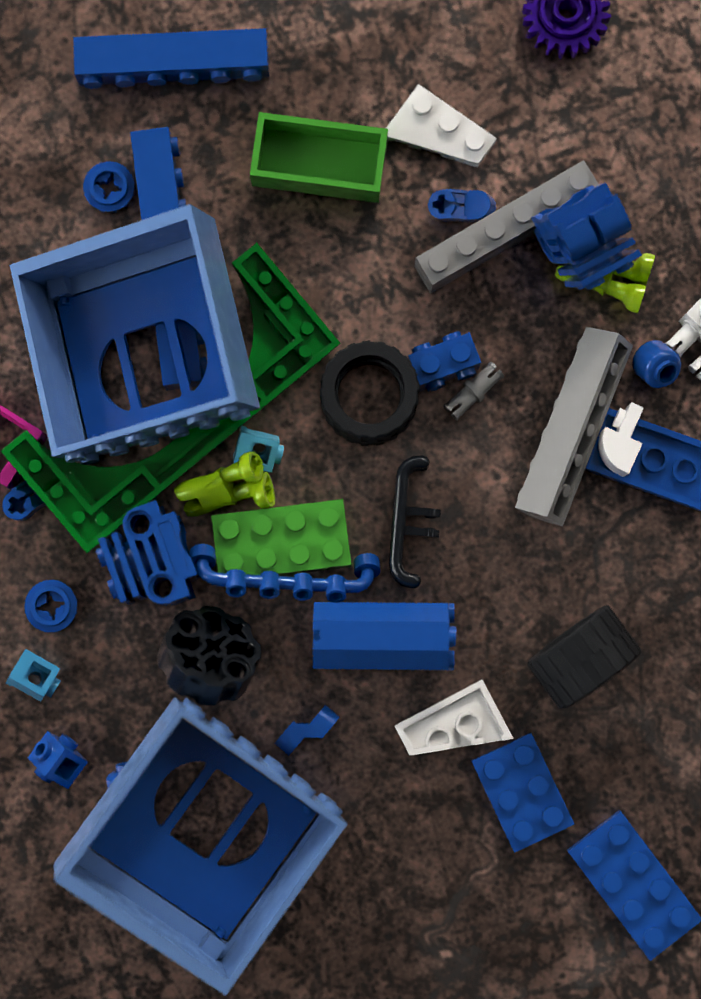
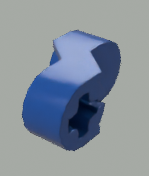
[428,189,496,223]
[2,481,46,521]
[274,705,340,756]

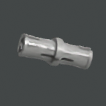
[443,361,504,421]

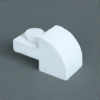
[598,402,643,477]

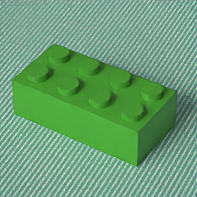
[250,112,388,203]
[211,499,351,576]

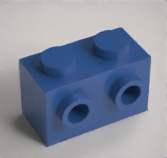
[408,331,482,392]

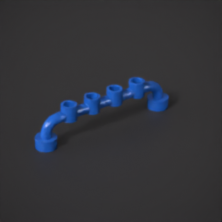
[189,544,381,602]

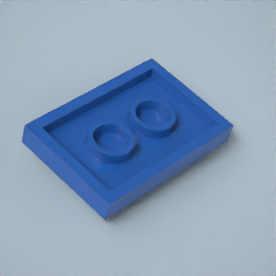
[471,732,574,853]

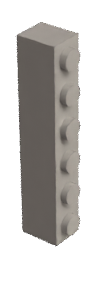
[414,160,599,294]
[515,327,633,527]

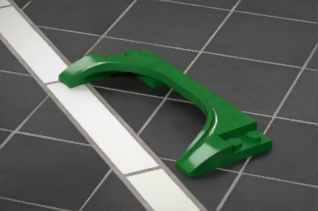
[1,242,340,554]

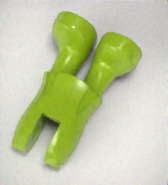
[555,253,655,314]
[174,451,275,517]

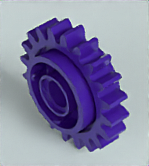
[522,0,611,59]

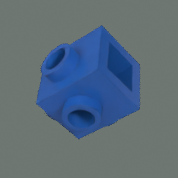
[28,731,88,789]

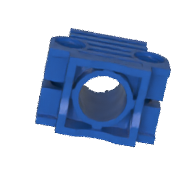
[531,182,642,290]
[96,500,202,607]

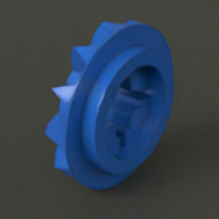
[83,161,135,213]
[24,580,78,632]

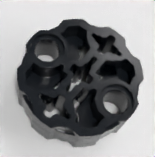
[158,606,261,706]

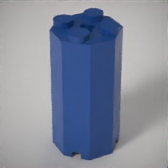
[313,602,456,671]

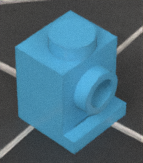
[5,649,61,702]

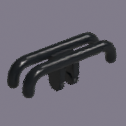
[389,455,441,588]

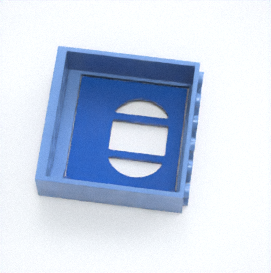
[10,204,260,465]
[54,697,347,996]

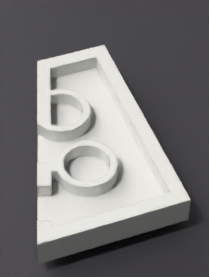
[386,84,497,167]
[394,679,514,756]

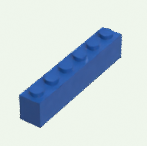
[73,28,269,89]

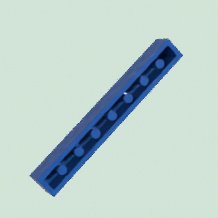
[130,127,207,391]

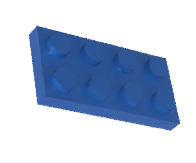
[585,408,701,512]
[567,810,701,961]

